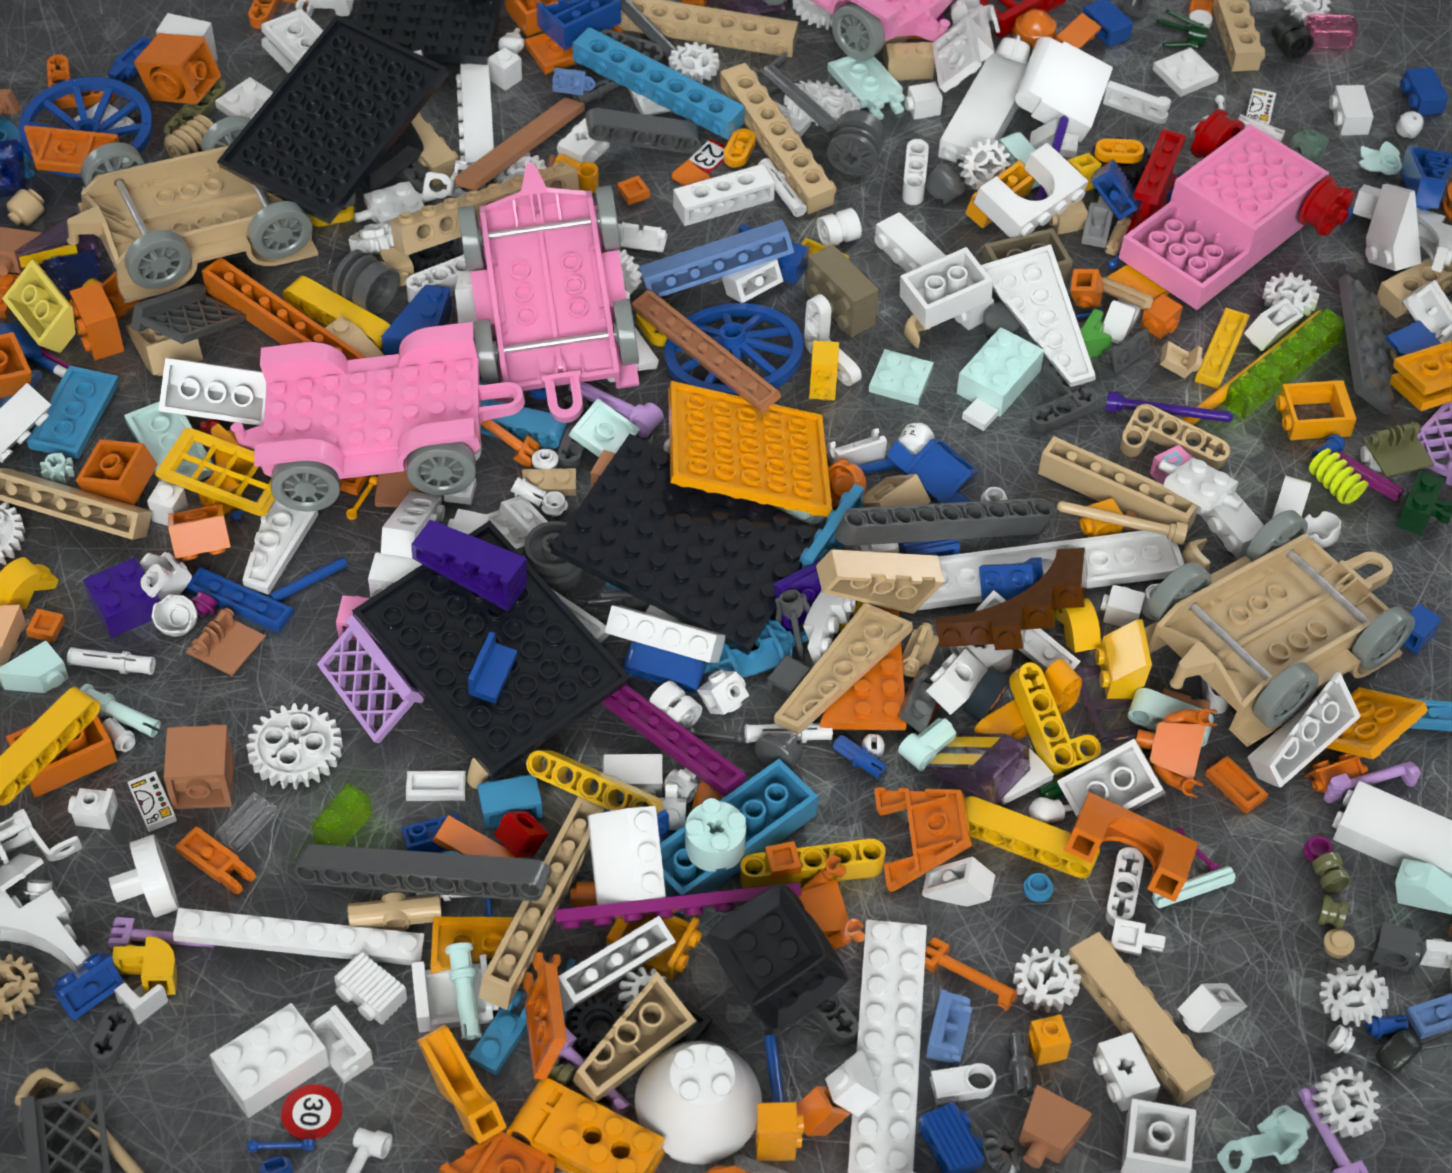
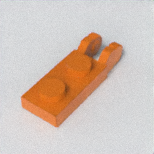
[175,826,256,895]

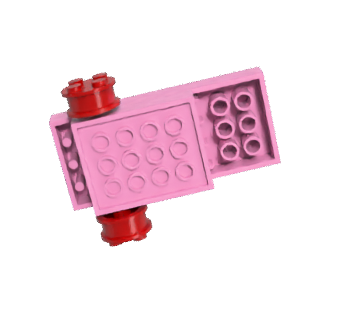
[1119,109,1355,310]

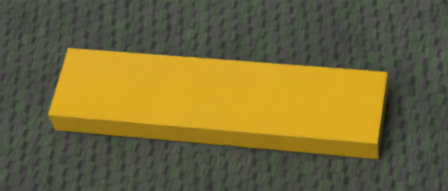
[1195,308,1250,389]

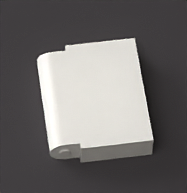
[1015,37,1113,143]

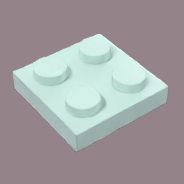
[869,349,934,405]
[568,398,640,457]

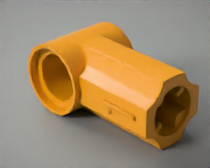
[552,154,599,194]

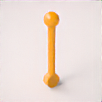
[346,475,378,520]

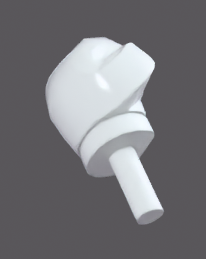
[498,28,525,54]
[1028,797,1073,824]

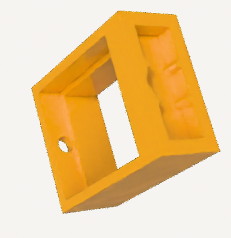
[1276,380,1357,440]

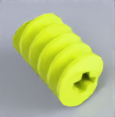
[1309,448,1368,504]

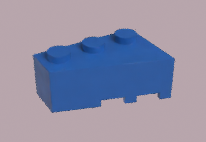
[381,284,452,356]

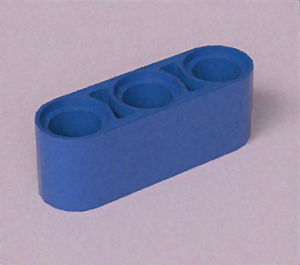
[621,641,706,693]

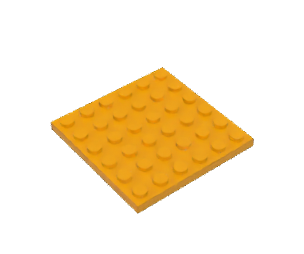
[668,381,832,517]

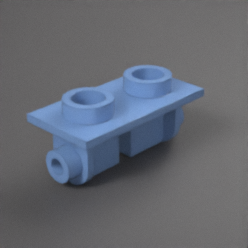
[552,68,595,95]

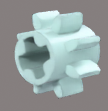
[40,453,75,485]

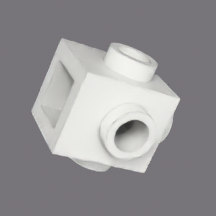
[697,670,749,715]

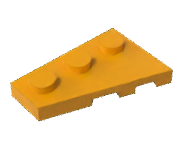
[431,917,514,974]

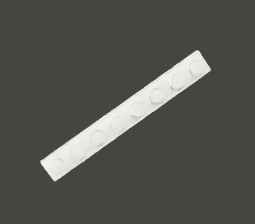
[173,908,424,966]

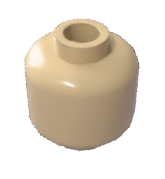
[7,188,44,226]

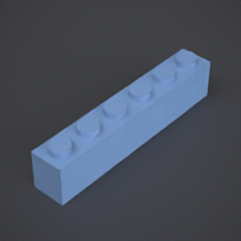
[639,219,794,297]

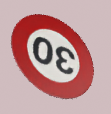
[281,1084,342,1140]

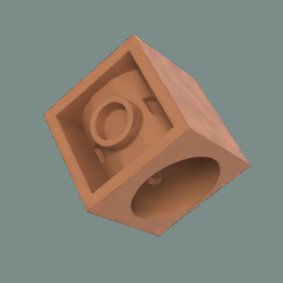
[164,724,234,810]

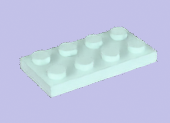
[124,401,214,487]

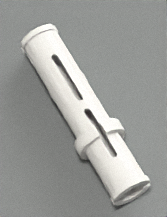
[758,158,807,217]
[67,647,156,675]
[744,723,833,744]

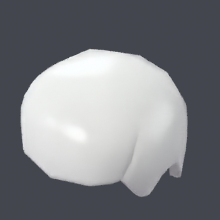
[1304,511,1341,549]
[151,595,197,637]

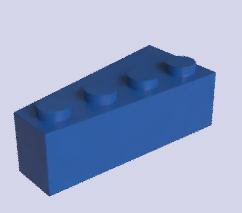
[1400,146,1452,210]

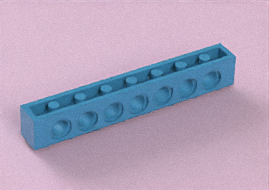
[573,27,745,140]

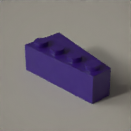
[411,520,527,611]

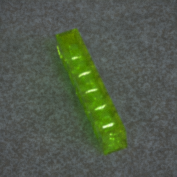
[1224,308,1345,419]

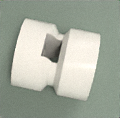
[816,208,862,247]
[649,681,702,729]

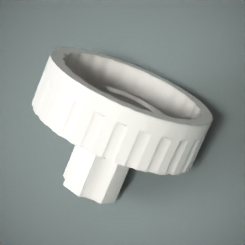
[109,835,179,918]

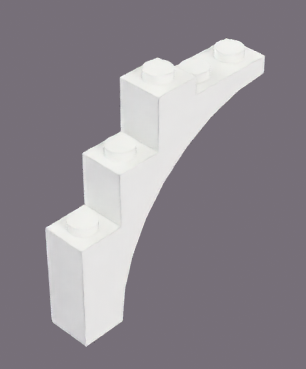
[1352,184,1452,272]
[0,889,91,972]

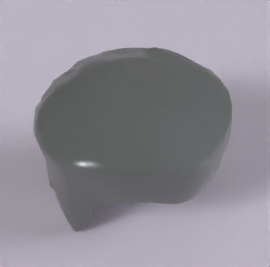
[926,163,967,205]
[983,301,1021,337]
[755,734,804,771]

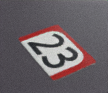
[688,139,726,174]

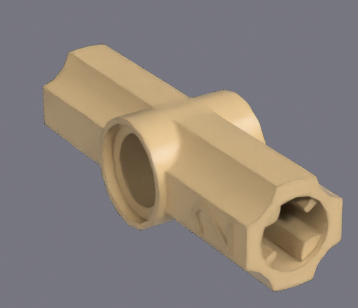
[348,892,442,931]

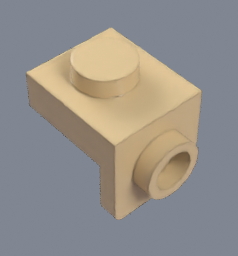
[1160,341,1203,379]

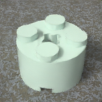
[685,798,746,872]

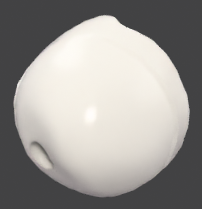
[1396,111,1423,139]

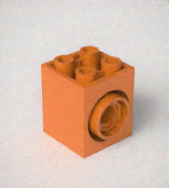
[134,33,222,105]

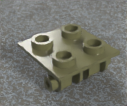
[1362,421,1434,478]

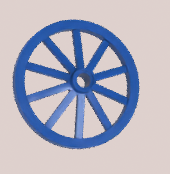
[19,77,153,178]
[665,303,804,396]

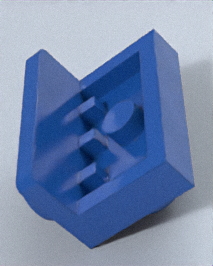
[51,952,124,1021]

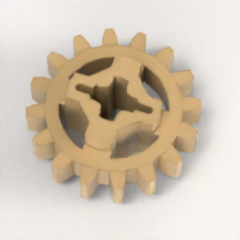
[0,954,40,1021]

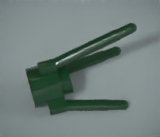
[1156,9,1209,49]

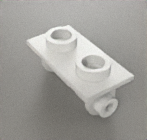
[618,222,668,253]

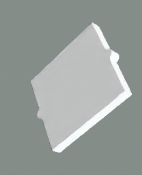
[0,853,44,892]

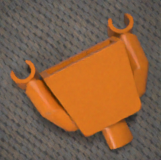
[1136,709,1217,798]
[799,855,865,951]

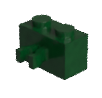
[1397,470,1452,536]

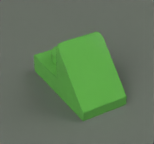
[1080,309,1112,357]

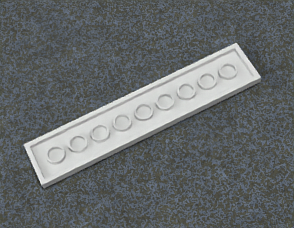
[918,530,1184,610]
[848,919,927,1173]

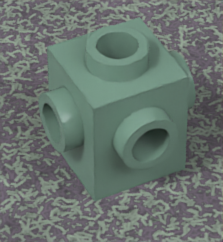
[1289,128,1330,163]

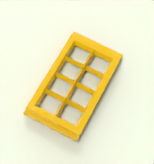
[155,428,276,517]

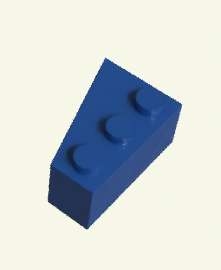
[537,0,621,50]

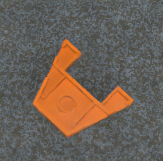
[874,787,972,892]

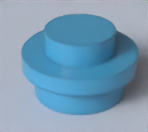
[1023,873,1053,902]

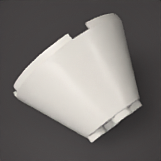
[635,1041,762,1164]

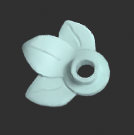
[1359,141,1402,175]

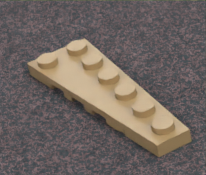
[774,603,913,734]

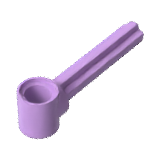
[569,382,664,438]

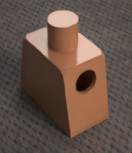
[0,227,45,276]
[1019,1085,1092,1168]

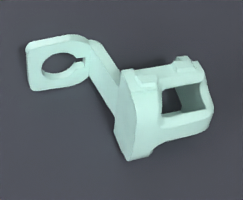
[1217,1105,1310,1173]

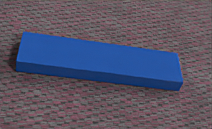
[185,567,294,633]

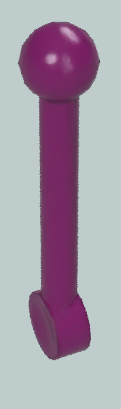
[38,345,77,369]
[1174,827,1219,872]

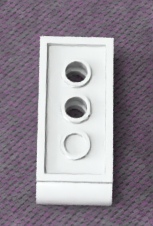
[261,9,323,73]

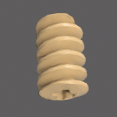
[164,115,213,158]

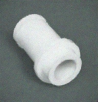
[511,477,547,507]
[102,717,136,752]

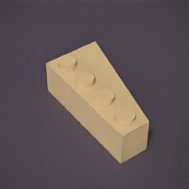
[816,549,945,614]
[573,972,696,1103]

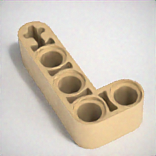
[1120,404,1230,470]

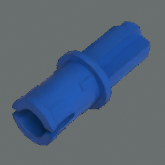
[832,735,888,780]

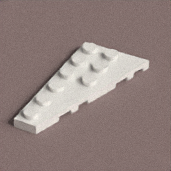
[981,244,1096,387]

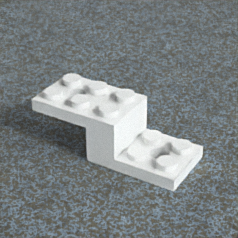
[932,4,994,93]

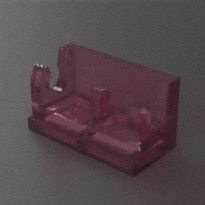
[1306,14,1358,49]

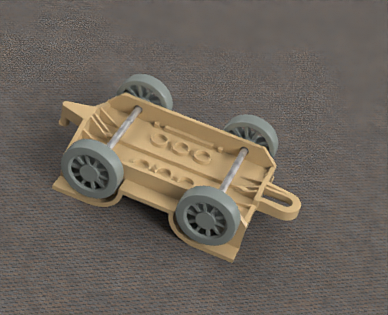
[67,116,318,303]
[1145,510,1415,747]

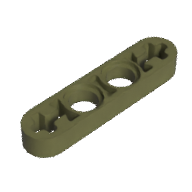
[164,79,227,137]

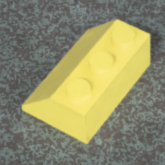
[2,259,76,353]

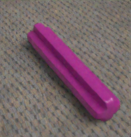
[1336,451,1404,501]

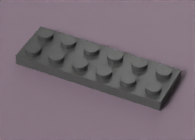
[1339,274,1394,416]

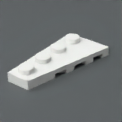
[242,500,318,595]

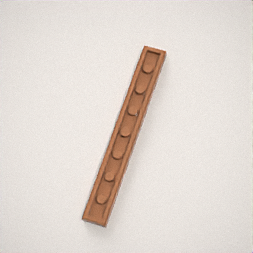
[455,98,585,191]
[631,289,781,413]

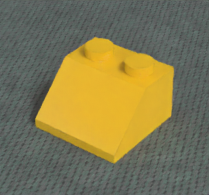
[1095,619,1152,699]

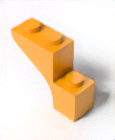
[199,423,252,514]
[417,1025,507,1144]

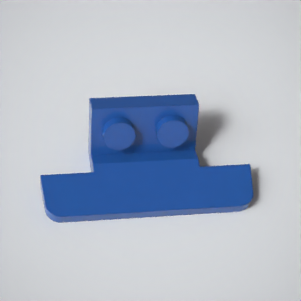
[888,438,979,504]

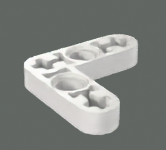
[804,294,862,386]

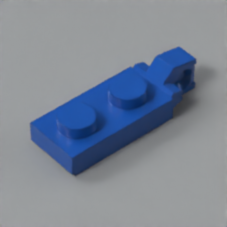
[108,36,152,83]

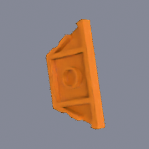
[24,125,119,174]
[439,1131,555,1173]

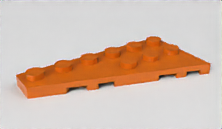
[820,603,907,730]

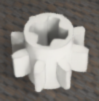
[663,768,699,803]

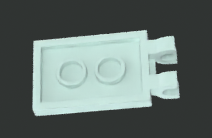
[827,56,905,120]

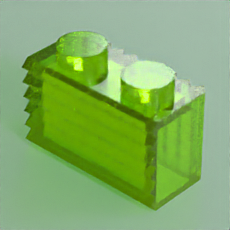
[311,784,372,846]

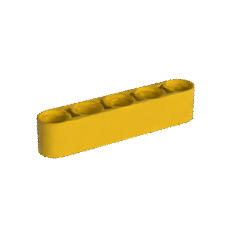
[282,276,390,350]
[0,687,101,806]
[526,750,664,814]
[965,796,1100,878]
[740,839,885,889]

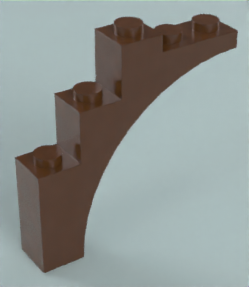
[936,548,1088,650]

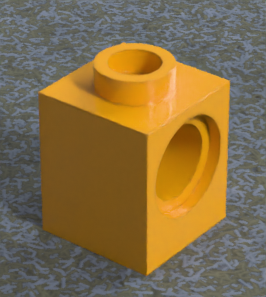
[1079,498,1123,537]
[1028,1014,1071,1066]

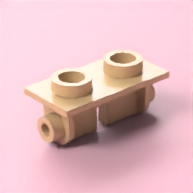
[902,623,939,678]

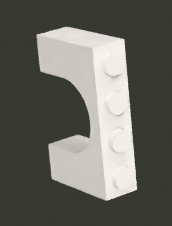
[974,143,1088,238]

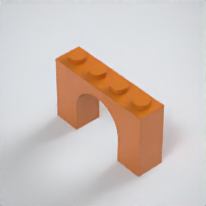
[1064,792,1198,902]

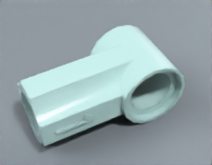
[898,718,956,771]

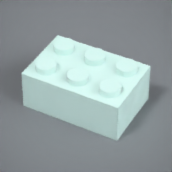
[956,327,1044,417]

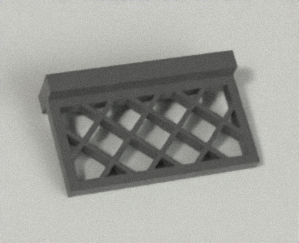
[130,283,246,344]
[20,1088,111,1173]

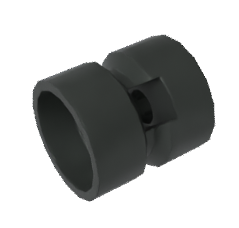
[1272,15,1314,59]

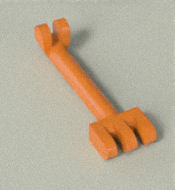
[480,420,540,468]
[924,937,1018,1011]

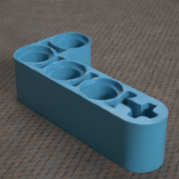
[480,380,567,449]

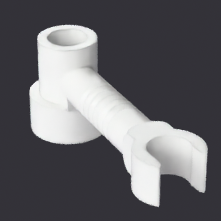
[346,1128,392,1173]

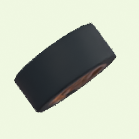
[963,667,1010,721]

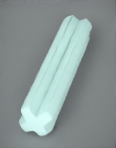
[1152,866,1236,908]

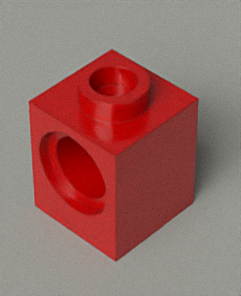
[494,810,549,858]

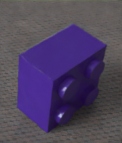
[83,557,159,638]

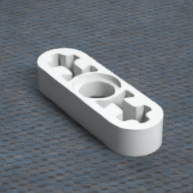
[1105,847,1144,926]

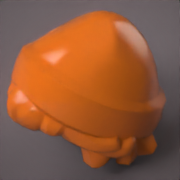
[1012,9,1057,50]
[828,459,866,507]

